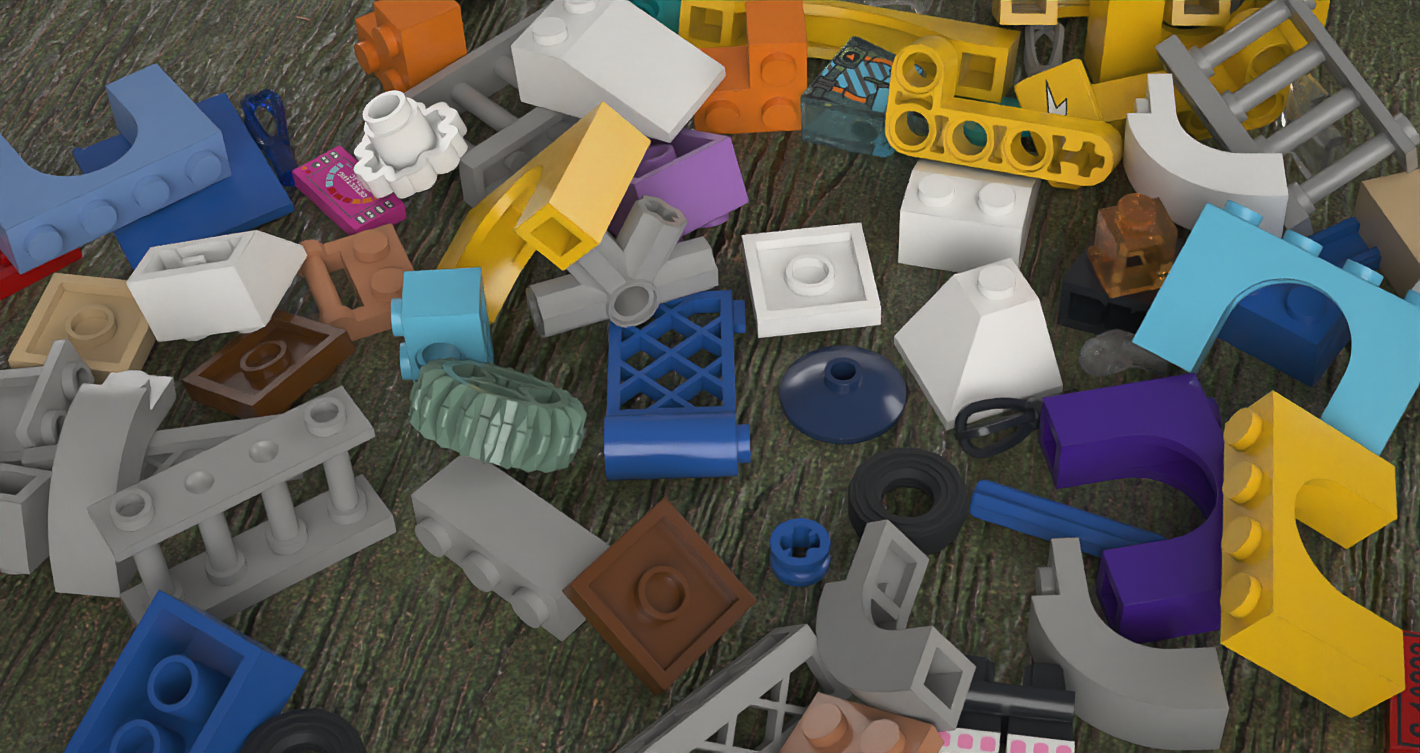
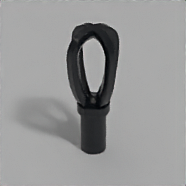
[953,388,1079,458]

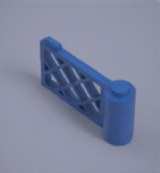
[604,290,751,481]

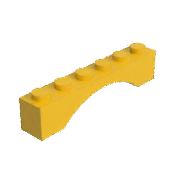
[678,0,1021,103]

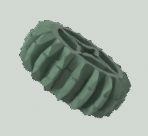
[408,357,587,473]

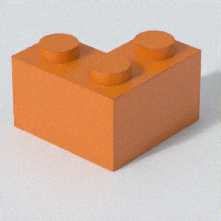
[354,0,467,93]
[694,0,807,134]

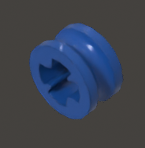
[769,518,831,587]

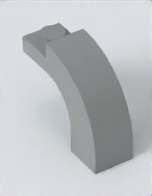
[48,370,176,598]
[816,519,976,732]
[1027,537,1229,750]

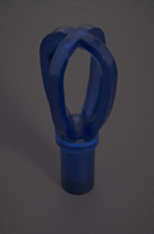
[240,89,298,187]

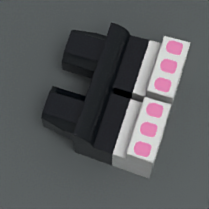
[938,654,1075,753]

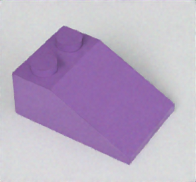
[608,128,749,243]

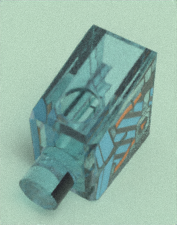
[800,36,929,158]

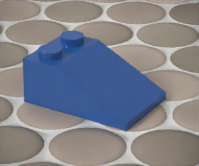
[63,590,305,753]

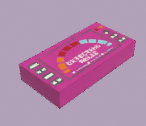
[292,145,407,236]

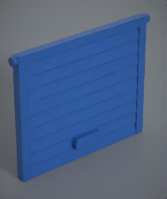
[72,92,295,272]

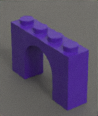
[1038,373,1224,644]

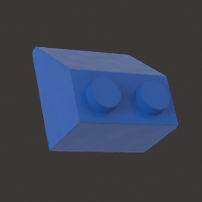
[1217,283,1351,388]

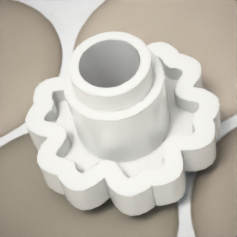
[354,90,468,199]

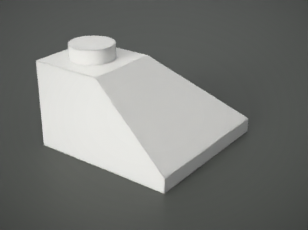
[894,258,1063,430]

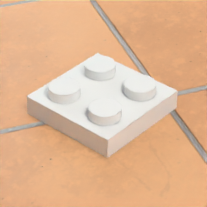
[742,222,881,338]

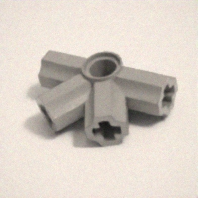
[526,195,718,339]

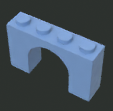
[0,63,232,275]

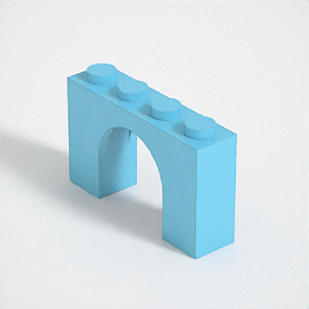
[1132,200,1420,456]

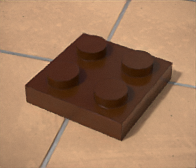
[181,309,356,419]
[562,497,757,696]

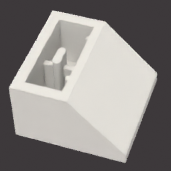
[126,230,307,342]

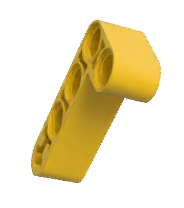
[1091,8,1296,157]
[885,35,1124,186]

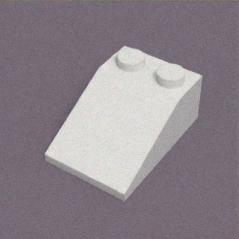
[511,0,726,143]
[898,151,1042,273]

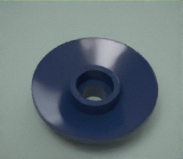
[780,345,906,444]

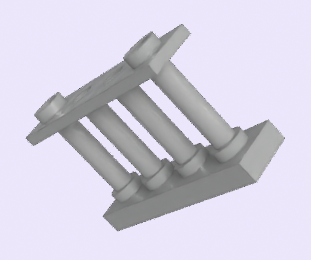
[1155,0,1420,237]
[404,2,582,207]
[86,386,397,627]

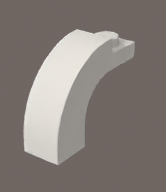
[1123,74,1289,239]

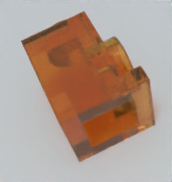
[1087,193,1178,298]

